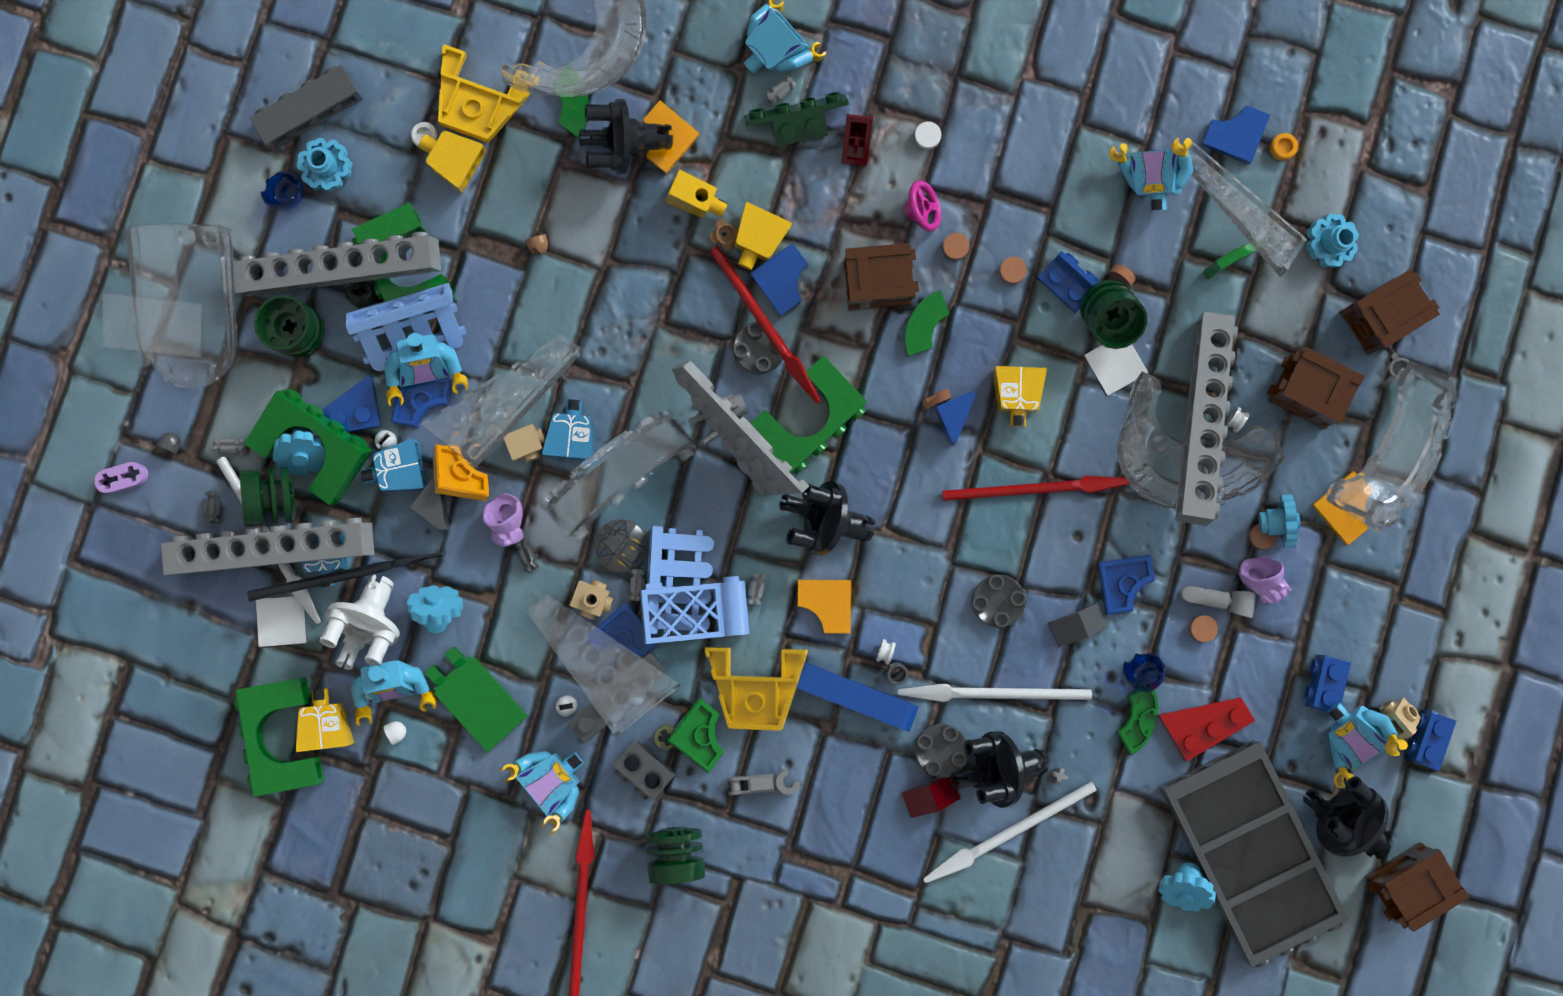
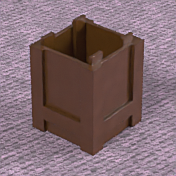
[844,243,919,311]
[1339,269,1440,356]
[1266,347,1365,429]
[1365,842,1470,932]

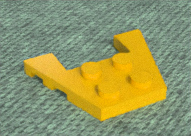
[438,44,540,143]
[705,647,808,731]

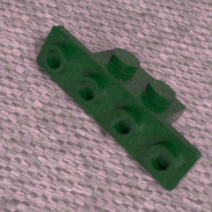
[744,92,849,147]

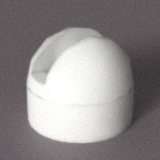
[374,430,397,450]
[556,695,578,717]
[383,721,406,745]

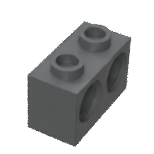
[612,739,676,800]

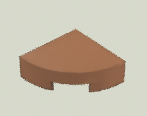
[921,389,951,410]

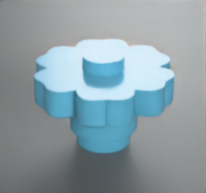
[297,138,353,192]
[1306,213,1359,268]
[273,427,325,475]
[1259,494,1300,548]
[407,585,463,633]
[1159,863,1216,912]

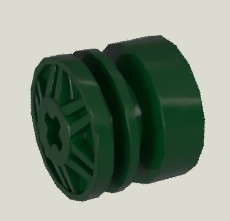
[1080,280,1147,349]
[254,295,325,358]
[240,467,295,527]
[645,826,705,884]

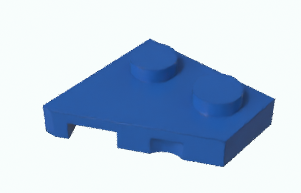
[323,376,382,433]

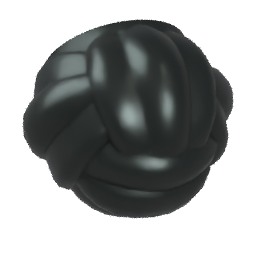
[345,281,377,308]

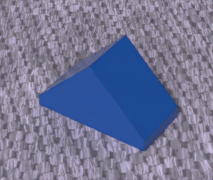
[934,392,976,445]

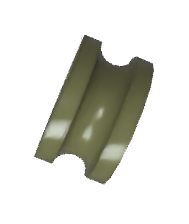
[654,725,674,750]

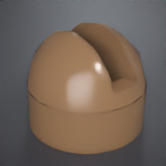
[526,234,548,255]

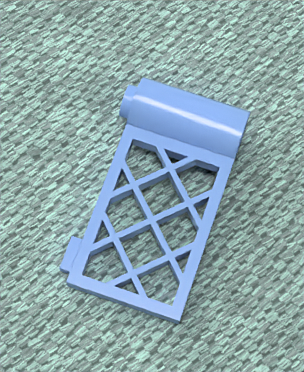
[640,576,750,644]

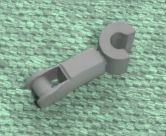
[1179,586,1256,618]
[727,769,802,795]

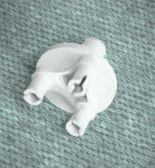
[319,574,400,670]

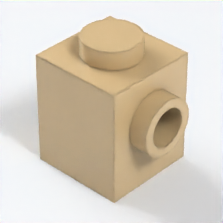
[503,424,546,463]

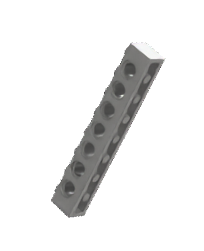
[229,232,441,297]
[1175,312,1238,526]
[161,518,375,575]

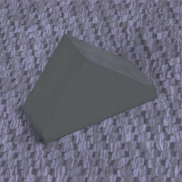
[410,477,450,531]
[1048,602,1108,647]

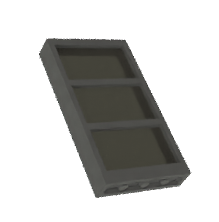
[1158,740,1349,967]

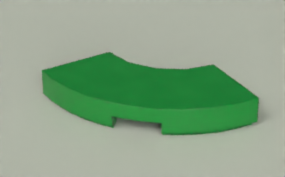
[552,66,589,139]
[905,290,949,357]
[1116,683,1158,756]

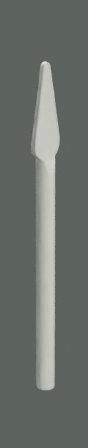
[216,456,321,624]
[897,684,1092,702]
[924,781,1097,883]

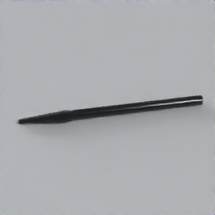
[247,551,445,602]

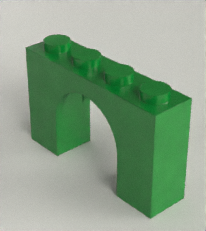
[352,202,458,303]
[750,355,867,475]
[244,389,373,505]
[234,677,325,797]

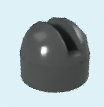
[156,432,181,454]
[886,662,908,685]

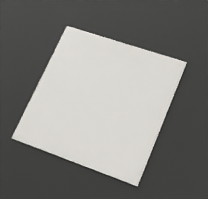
[1084,345,1148,396]
[256,596,306,647]

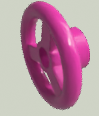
[905,180,941,232]

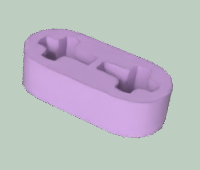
[94,462,148,494]

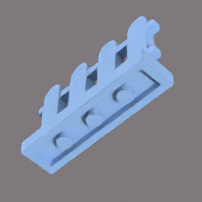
[346,283,466,371]
[646,526,714,635]

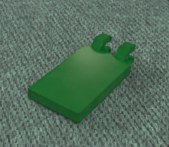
[424,646,529,753]

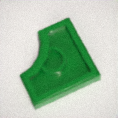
[1203,240,1259,280]
[666,698,724,773]

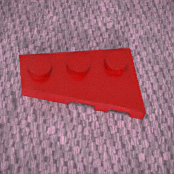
[1158,697,1255,761]

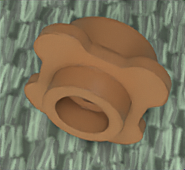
[709,219,738,250]

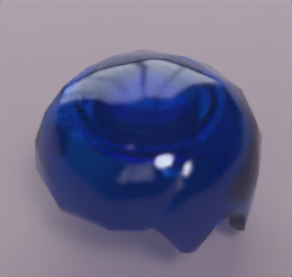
[260,171,304,211]
[1122,653,1167,692]

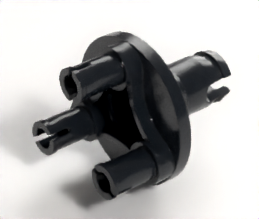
[579,99,673,175]
[779,481,875,556]
[950,731,1049,808]
[1303,776,1391,859]

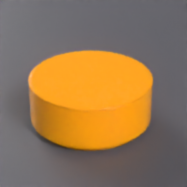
[1269,133,1298,161]

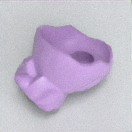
[483,493,524,547]
[1239,555,1291,604]

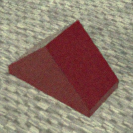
[841,114,873,166]
[901,777,961,818]

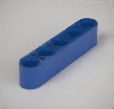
[797,662,919,732]

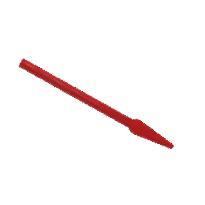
[710,246,820,404]
[942,476,1135,501]
[569,809,594,996]

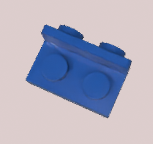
[1037,251,1098,313]
[1304,654,1351,712]
[1405,709,1457,771]

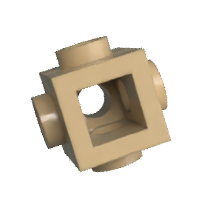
[570,579,614,620]
[1379,697,1421,739]

